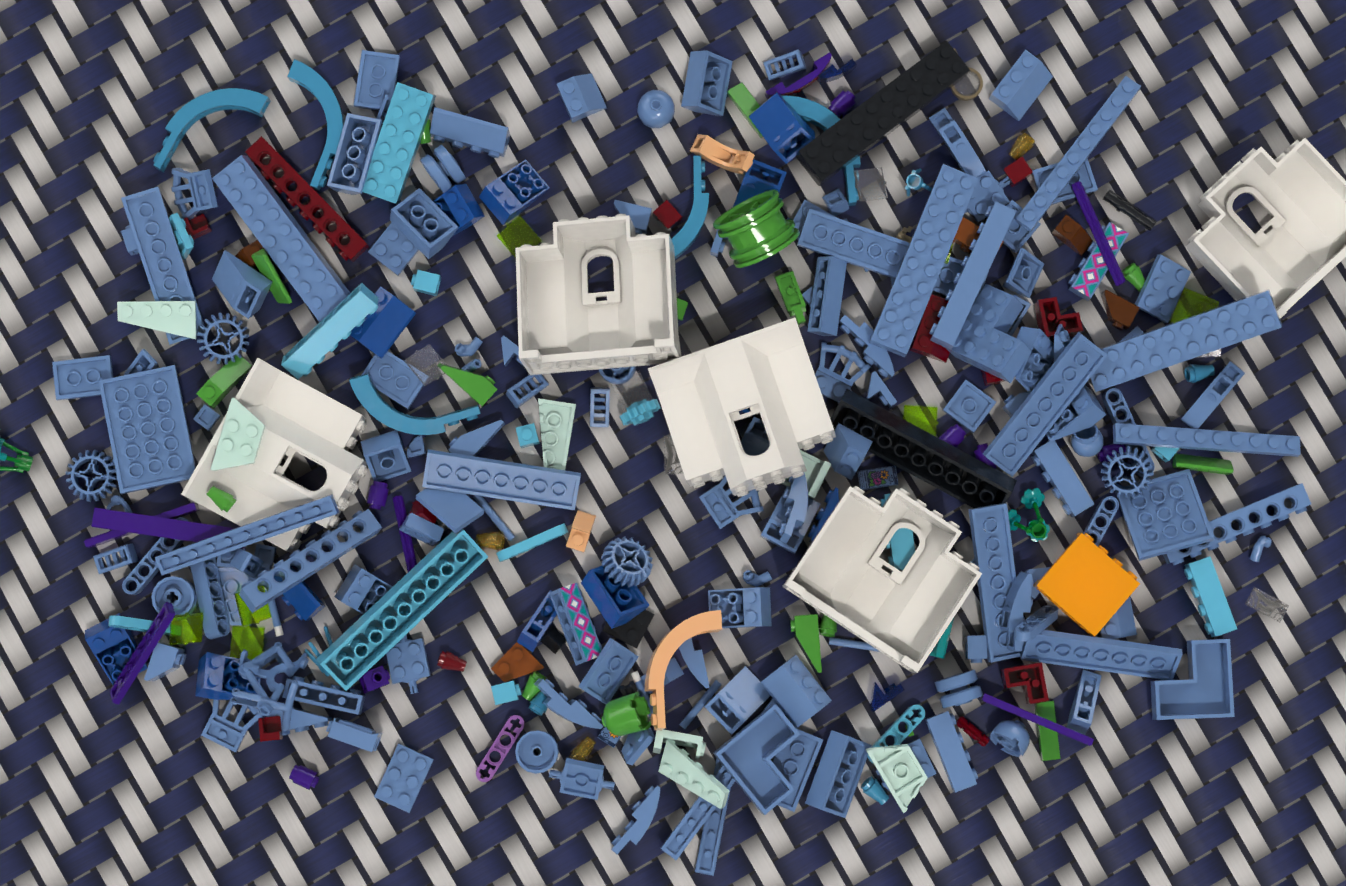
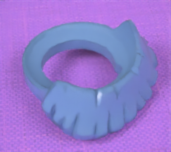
[107,495,132,513]

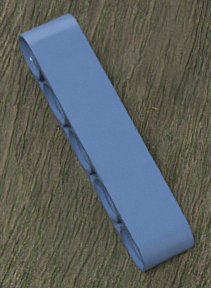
[1102,388,1155,477]
[1083,496,1119,547]
[122,517,191,595]
[190,557,230,639]

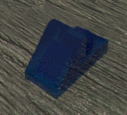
[869,682,905,712]

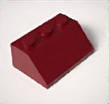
[910,294,950,363]

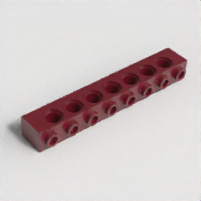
[245,136,369,262]

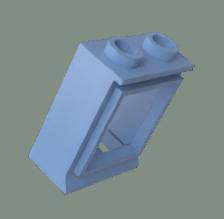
[326,718,382,752]

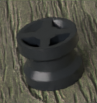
[619,681,640,696]

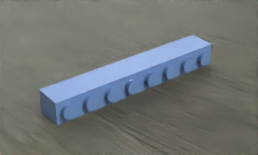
[929,202,1016,350]

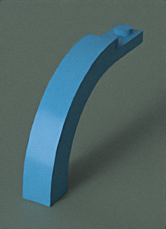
[287,59,344,191]
[153,88,271,173]
[781,96,861,206]
[671,155,709,259]
[349,373,481,435]

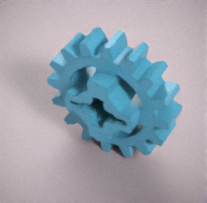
[620,399,661,426]

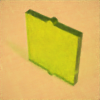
[497,216,542,258]
[903,405,939,436]
[234,586,271,626]
[169,613,203,645]
[230,626,265,660]

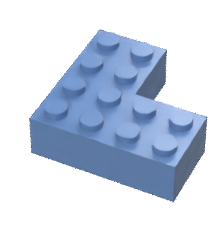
[946,284,1031,383]
[1150,639,1235,720]
[713,704,800,815]

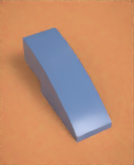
[679,638,710,688]

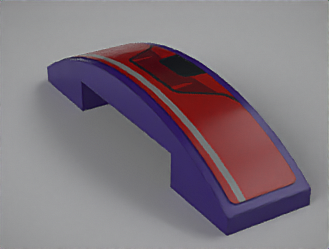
[765,52,832,99]

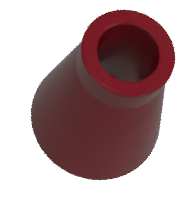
[437,651,467,672]

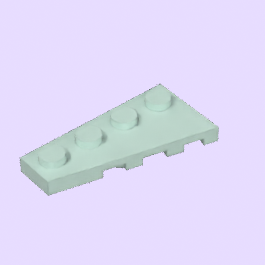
[117,301,197,339]
[538,398,576,470]
[658,739,729,809]

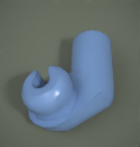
[455,337,483,357]
[461,359,482,372]
[1250,536,1272,562]
[743,570,772,587]

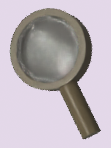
[951,48,983,101]

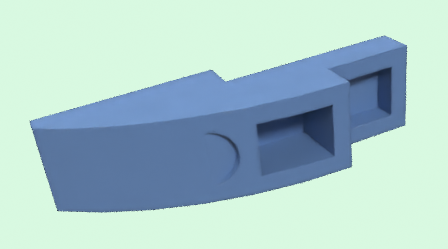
[929,108,986,178]
[839,315,895,379]
[1181,361,1245,429]
[779,472,808,544]
[1000,572,1034,651]
[534,678,603,729]
[611,785,660,854]

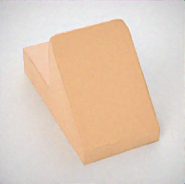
[566,510,596,552]

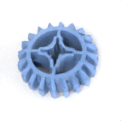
[197,313,249,364]
[1101,446,1154,498]
[66,450,117,502]
[601,536,653,587]

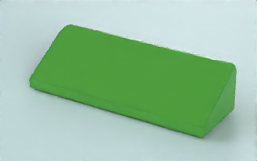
[727,83,763,138]
[251,249,292,304]
[1172,453,1234,475]
[1034,701,1060,761]

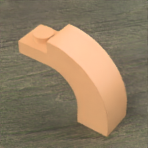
[690,134,755,174]

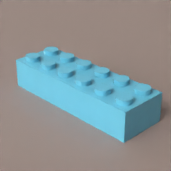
[363,82,436,204]

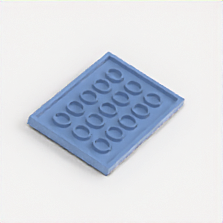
[98,365,196,494]

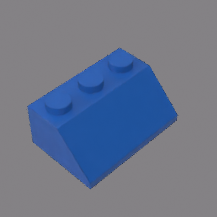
[350,286,416,359]
[274,566,325,621]
[581,566,649,629]

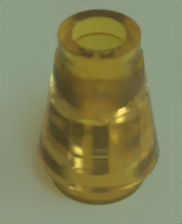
[1009,132,1035,160]
[476,532,505,551]
[569,736,596,762]

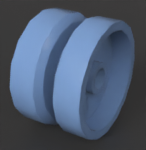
[420,144,466,193]
[151,576,198,620]
[934,669,983,708]
[515,730,559,774]

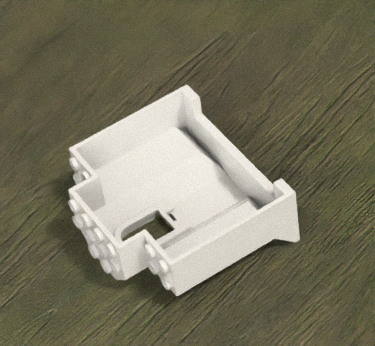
[1185,138,1346,318]
[516,214,682,375]
[648,318,836,497]
[181,358,369,553]
[782,486,982,673]

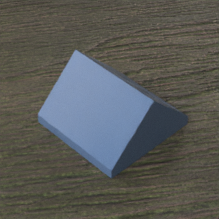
[1002,248,1044,298]

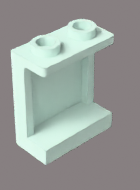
[781,450,831,500]
[653,730,706,760]

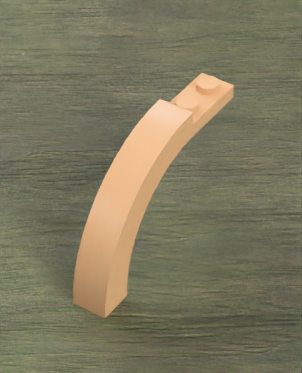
[645,610,722,730]

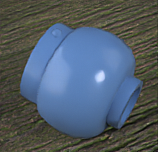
[1071,424,1103,457]

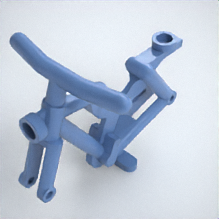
[230,642,309,731]

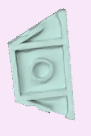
[210,397,265,471]
[866,744,928,813]

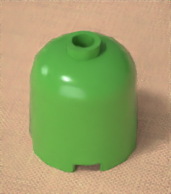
[602,692,651,736]

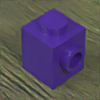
[359,665,390,694]

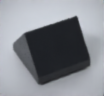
[541,627,567,654]

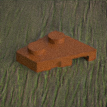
[491,642,544,682]

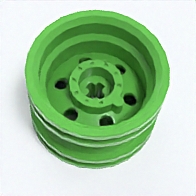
[713,189,800,268]

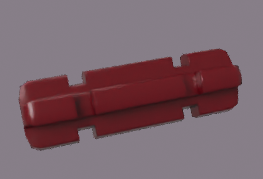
[956,716,990,746]

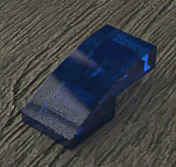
[817,59,857,83]

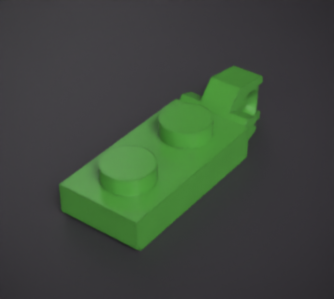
[775,270,806,325]

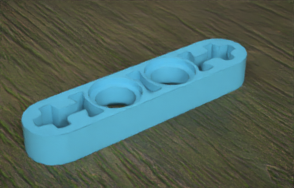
[496,523,568,562]
[108,615,182,636]
[867,705,925,763]

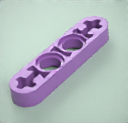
[476,715,525,782]

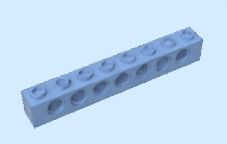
[1163,483,1311,566]
[239,509,382,613]

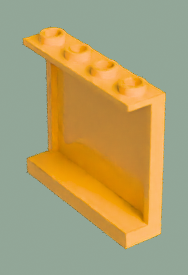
[1033,532,1140,637]

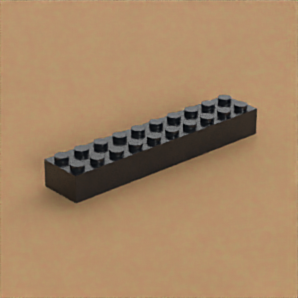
[796,41,970,186]
[831,389,1017,508]

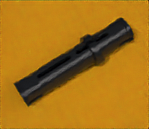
[1103,189,1157,231]

